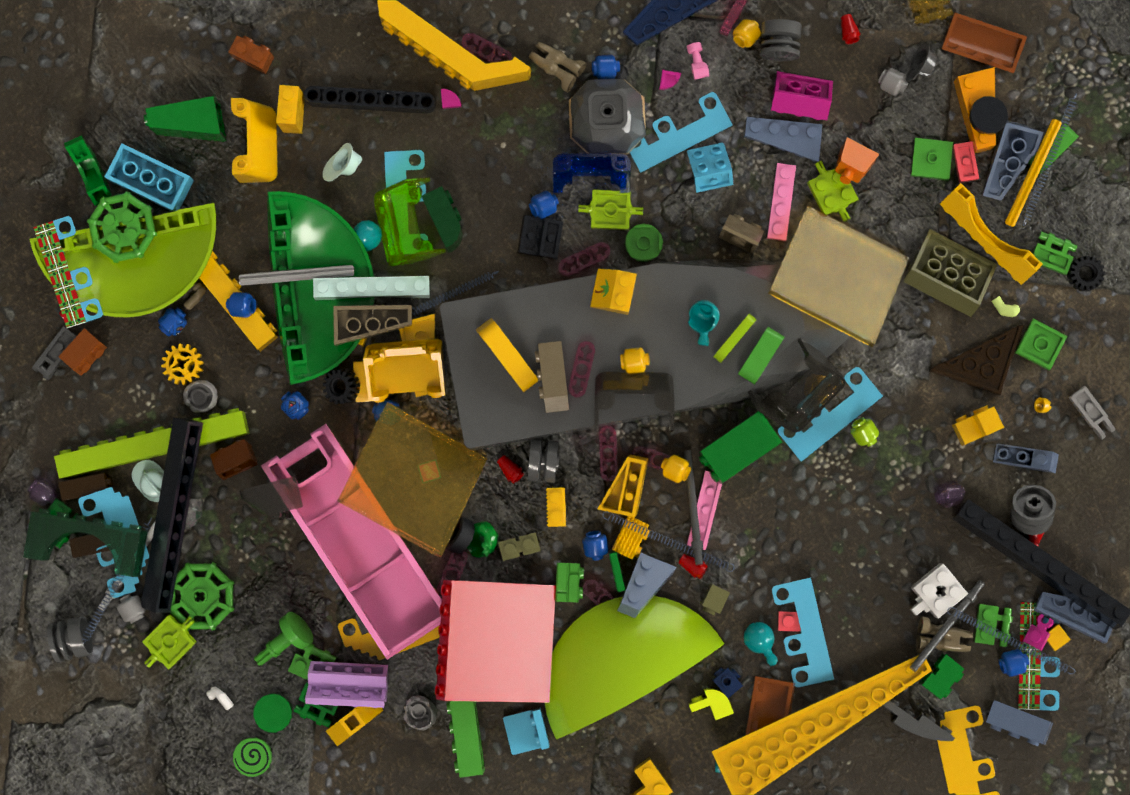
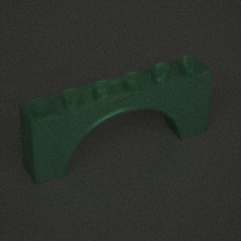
[23,508,148,577]

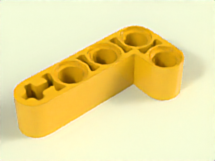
[476,318,538,392]

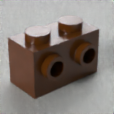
[210,439,258,480]

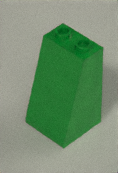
[144,96,227,142]
[698,411,782,484]

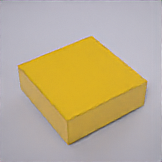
[1047,624,1071,651]

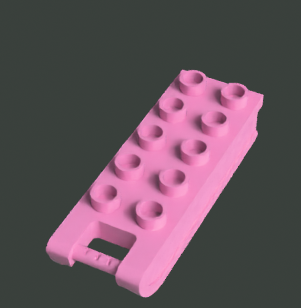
[261,424,442,660]

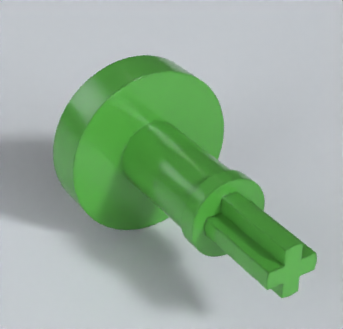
[254,612,313,666]

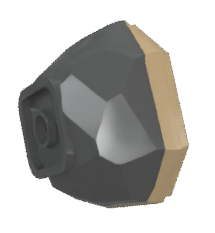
[569,79,646,156]

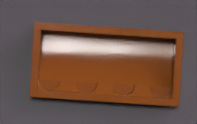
[941,13,1027,73]
[745,676,795,736]

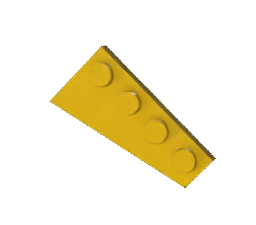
[399,314,435,398]

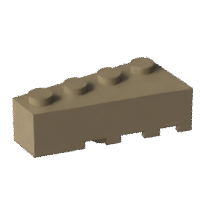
[334,305,412,346]

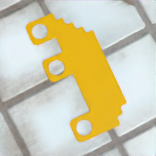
[338,588,440,660]
[937,706,1000,795]

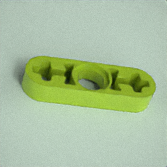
[713,313,757,363]

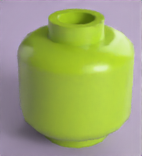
[850,417,879,447]

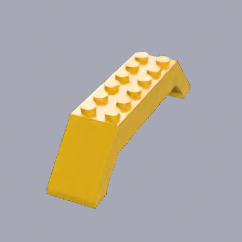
[377,0,531,91]

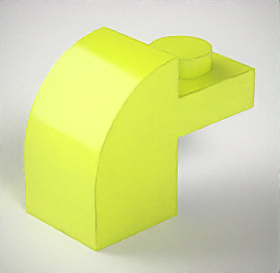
[688,688,734,720]

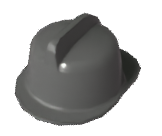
[906,43,937,82]

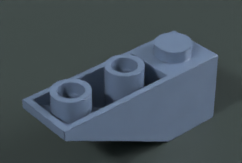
[993,443,1059,473]

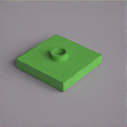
[910,138,953,180]
[1015,319,1067,371]

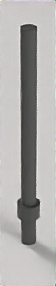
[684,450,703,565]
[910,580,985,672]

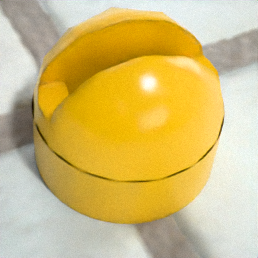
[1034,397,1051,413]

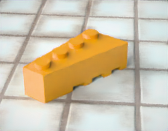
[954,67,996,153]

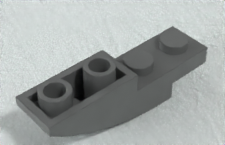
[882,698,955,741]

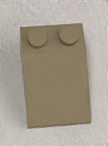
[718,214,764,254]

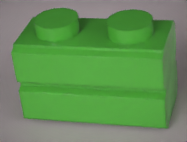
[555,563,584,603]

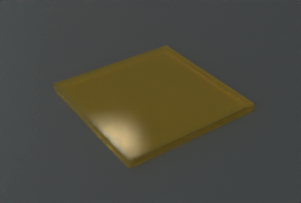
[768,206,909,347]
[337,402,488,558]

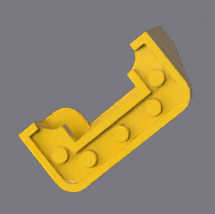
[231,98,278,183]
[363,339,446,403]

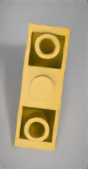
[326,707,384,746]

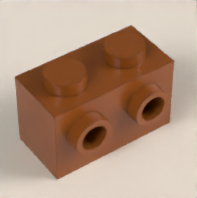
[229,36,274,74]
[59,328,107,376]

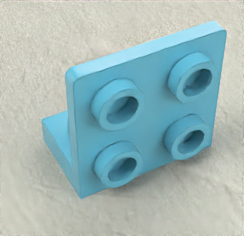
[687,143,733,193]
[503,708,550,755]

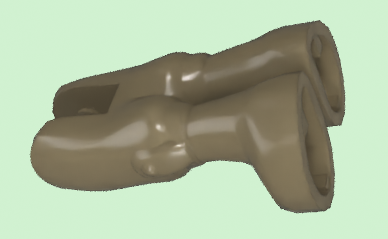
[529,42,587,93]
[916,616,973,653]

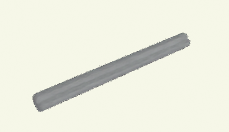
[239,265,354,286]

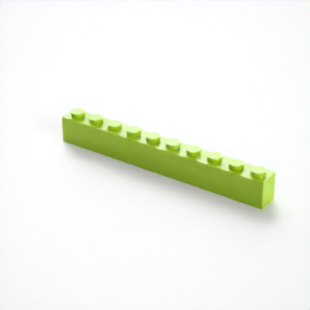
[54,408,250,479]

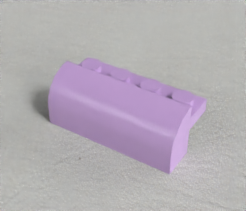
[305,661,388,708]

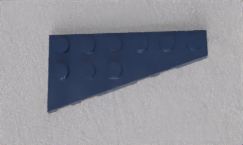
[623,0,718,46]

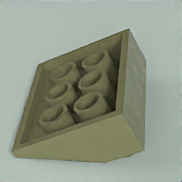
[903,229,997,317]

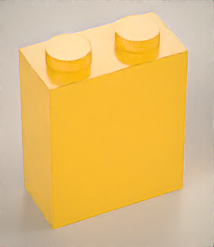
[276,85,305,134]

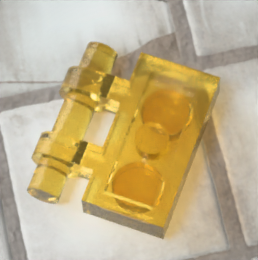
[909,0,953,24]

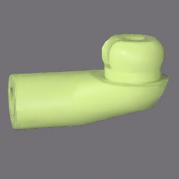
[992,296,1020,317]

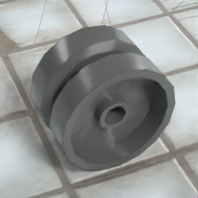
[528,439,559,483]
[1010,485,1056,535]

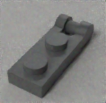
[32,326,77,381]

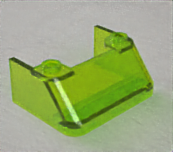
[374,178,446,266]

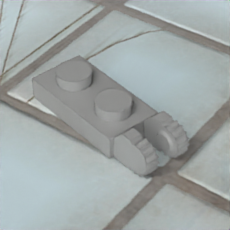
[1068,386,1115,440]

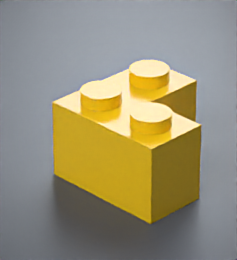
[952,405,1004,446]
[631,757,673,795]

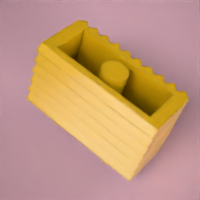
[546,488,566,527]
[611,516,651,560]

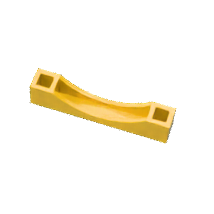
[940,183,1042,285]

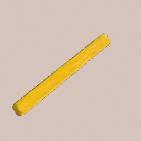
[1005,119,1062,227]

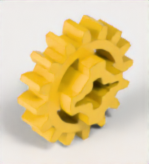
[161,343,204,385]

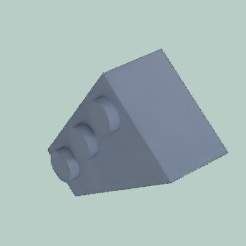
[617,553,677,618]
[986,700,1053,746]

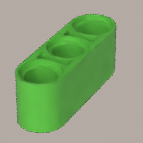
[1028,123,1079,175]
[738,326,784,385]

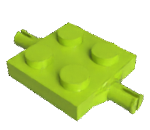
[807,161,859,222]
[578,190,643,230]
[142,614,197,670]

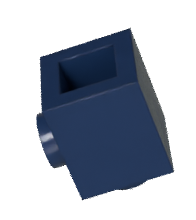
[712,667,743,698]

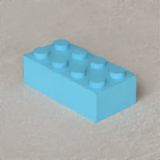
[105,143,194,212]

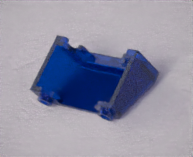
[553,154,631,193]

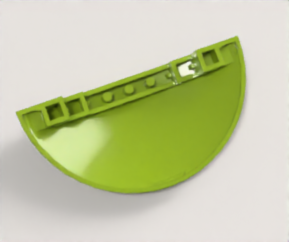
[29,203,216,317]
[545,596,724,739]

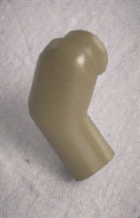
[183,283,206,310]

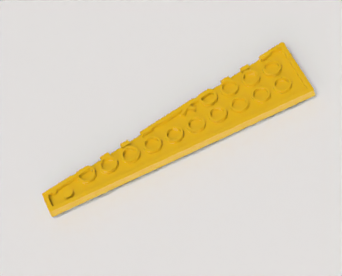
[712,655,932,795]

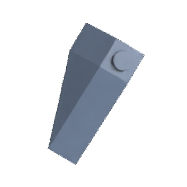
[982,120,1043,200]

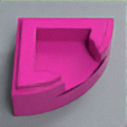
[659,70,681,90]
[441,89,462,109]

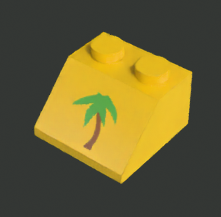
[590,269,637,315]

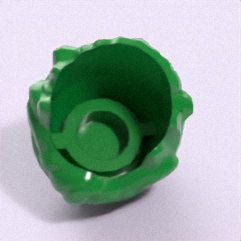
[467,521,499,558]

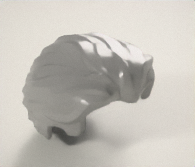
[183,380,218,413]
[403,696,437,731]

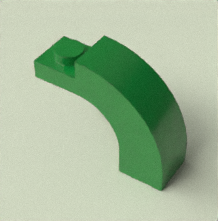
[64,135,112,206]

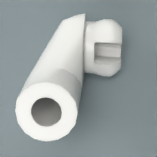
[206,687,234,710]

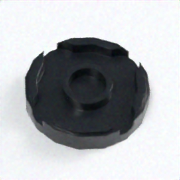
[969,96,1008,135]

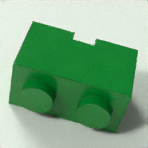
[919,653,964,700]

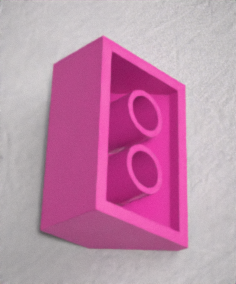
[771,71,833,120]

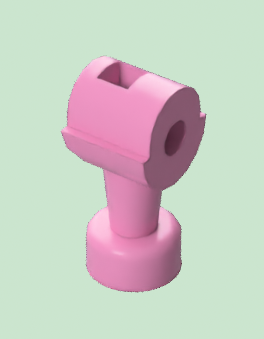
[686,42,709,80]

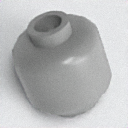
[878,68,908,96]
[117,594,146,624]

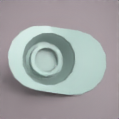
[323,143,362,182]
[132,460,164,502]

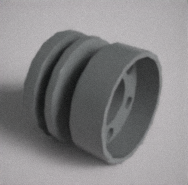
[760,19,802,61]
[47,616,93,663]

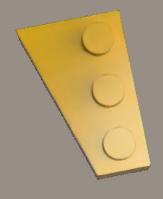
[597,454,649,518]

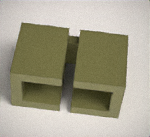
[498,532,541,561]
[700,584,730,615]

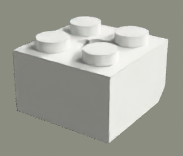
[910,563,968,619]

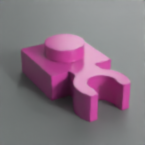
[1023,614,1054,651]

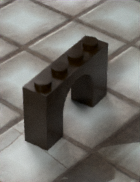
[58,473,118,558]

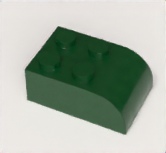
[421,186,463,253]

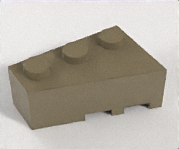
[535,341,569,413]

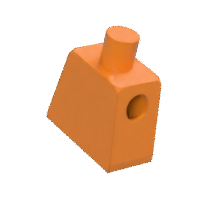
[835,137,879,185]

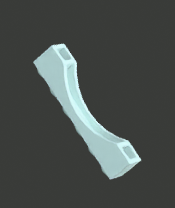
[313,276,430,300]

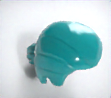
[353,220,382,252]
[688,300,720,346]
[743,622,778,666]

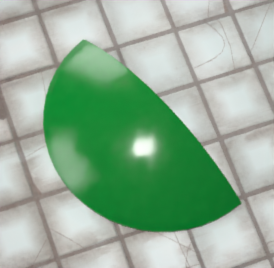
[267,191,374,385]

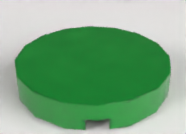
[253,693,293,733]

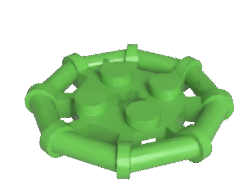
[87,191,157,263]
[170,562,235,631]

